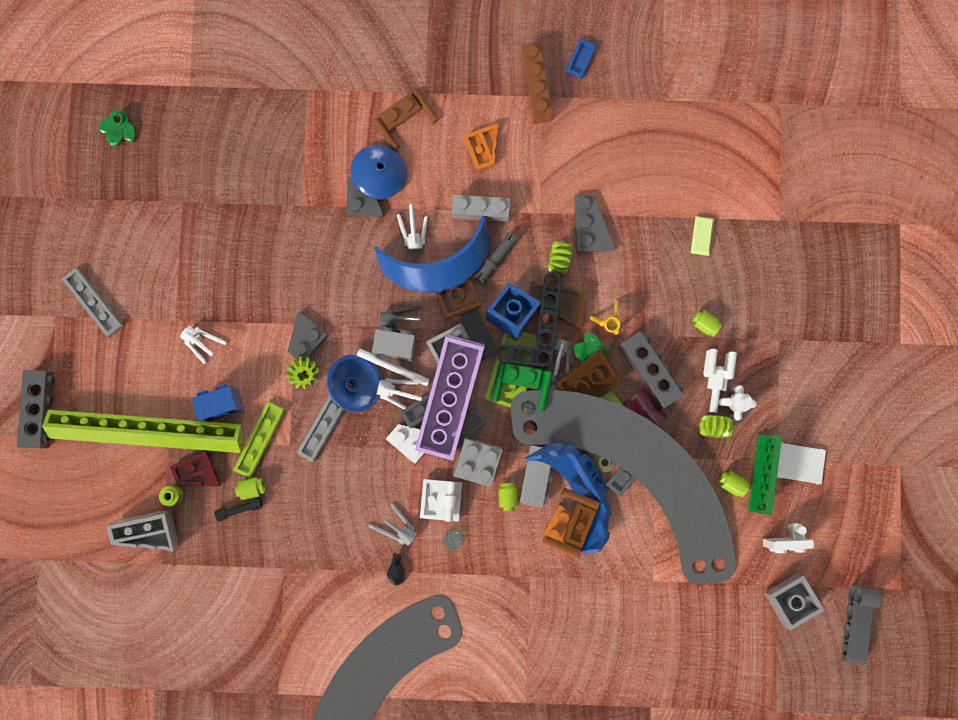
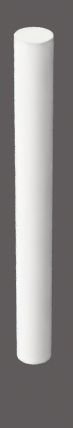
[357,348,430,386]

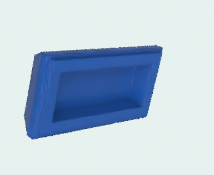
[565,38,597,79]

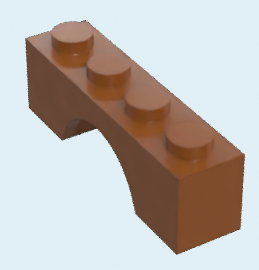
[521,42,552,124]

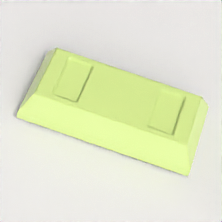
[691,216,714,256]

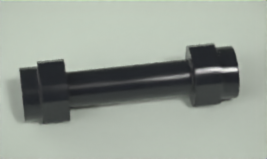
[214,497,263,522]

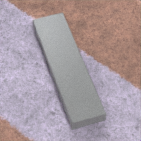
[62,267,124,338]
[297,395,344,463]

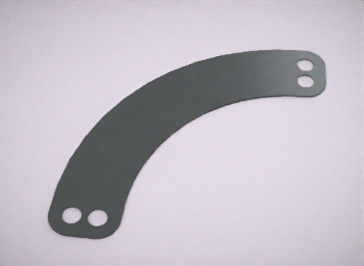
[511,390,736,584]
[313,596,461,720]

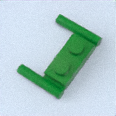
[491,363,553,411]

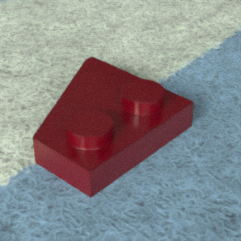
[170,451,221,487]

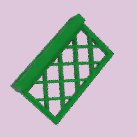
[747,435,782,516]

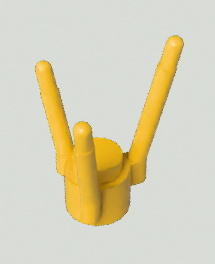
[590,300,620,335]

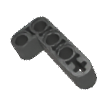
[841,585,882,665]

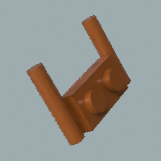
[372,89,439,151]
[543,487,600,557]

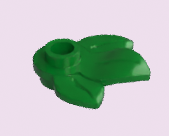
[99,110,135,147]
[571,333,609,364]

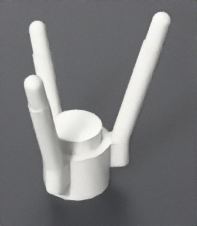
[397,204,428,250]
[180,326,227,364]
[376,378,422,409]

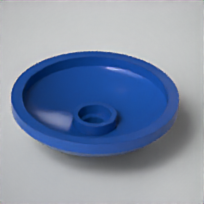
[350,145,407,199]
[327,355,382,412]

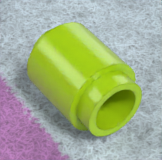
[692,310,722,337]
[719,470,750,497]
[235,477,265,500]
[498,483,519,511]
[159,486,184,506]

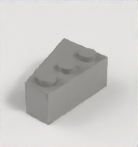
[107,509,180,552]

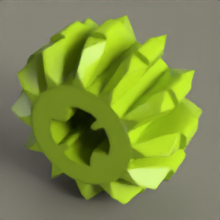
[548,241,572,274]
[286,356,319,389]
[699,415,733,438]

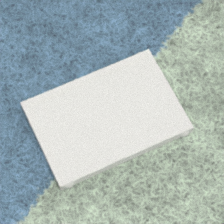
[777,442,826,485]

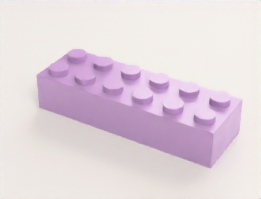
[415,334,485,461]

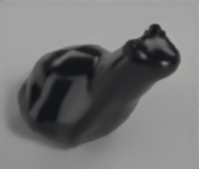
[386,553,405,586]

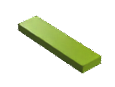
[233,401,286,479]

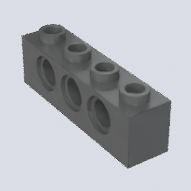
[619,331,684,409]
[17,370,55,448]

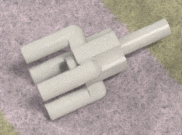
[703,349,737,413]
[718,385,757,421]

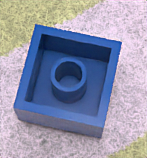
[486,282,541,340]
[191,384,245,422]

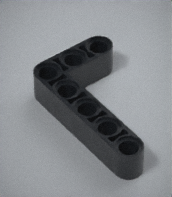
[497,272,561,367]

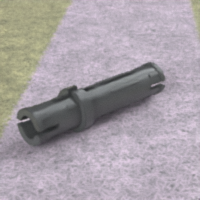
[474,232,518,284]

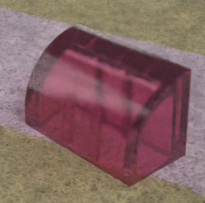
[623,387,668,426]

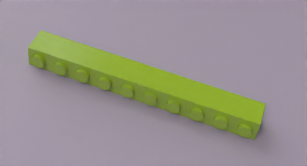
[42,410,244,453]

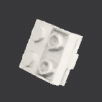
[420,479,462,522]
[763,523,814,553]

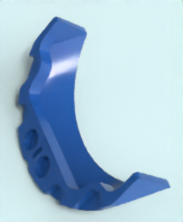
[374,216,491,293]
[524,443,611,554]

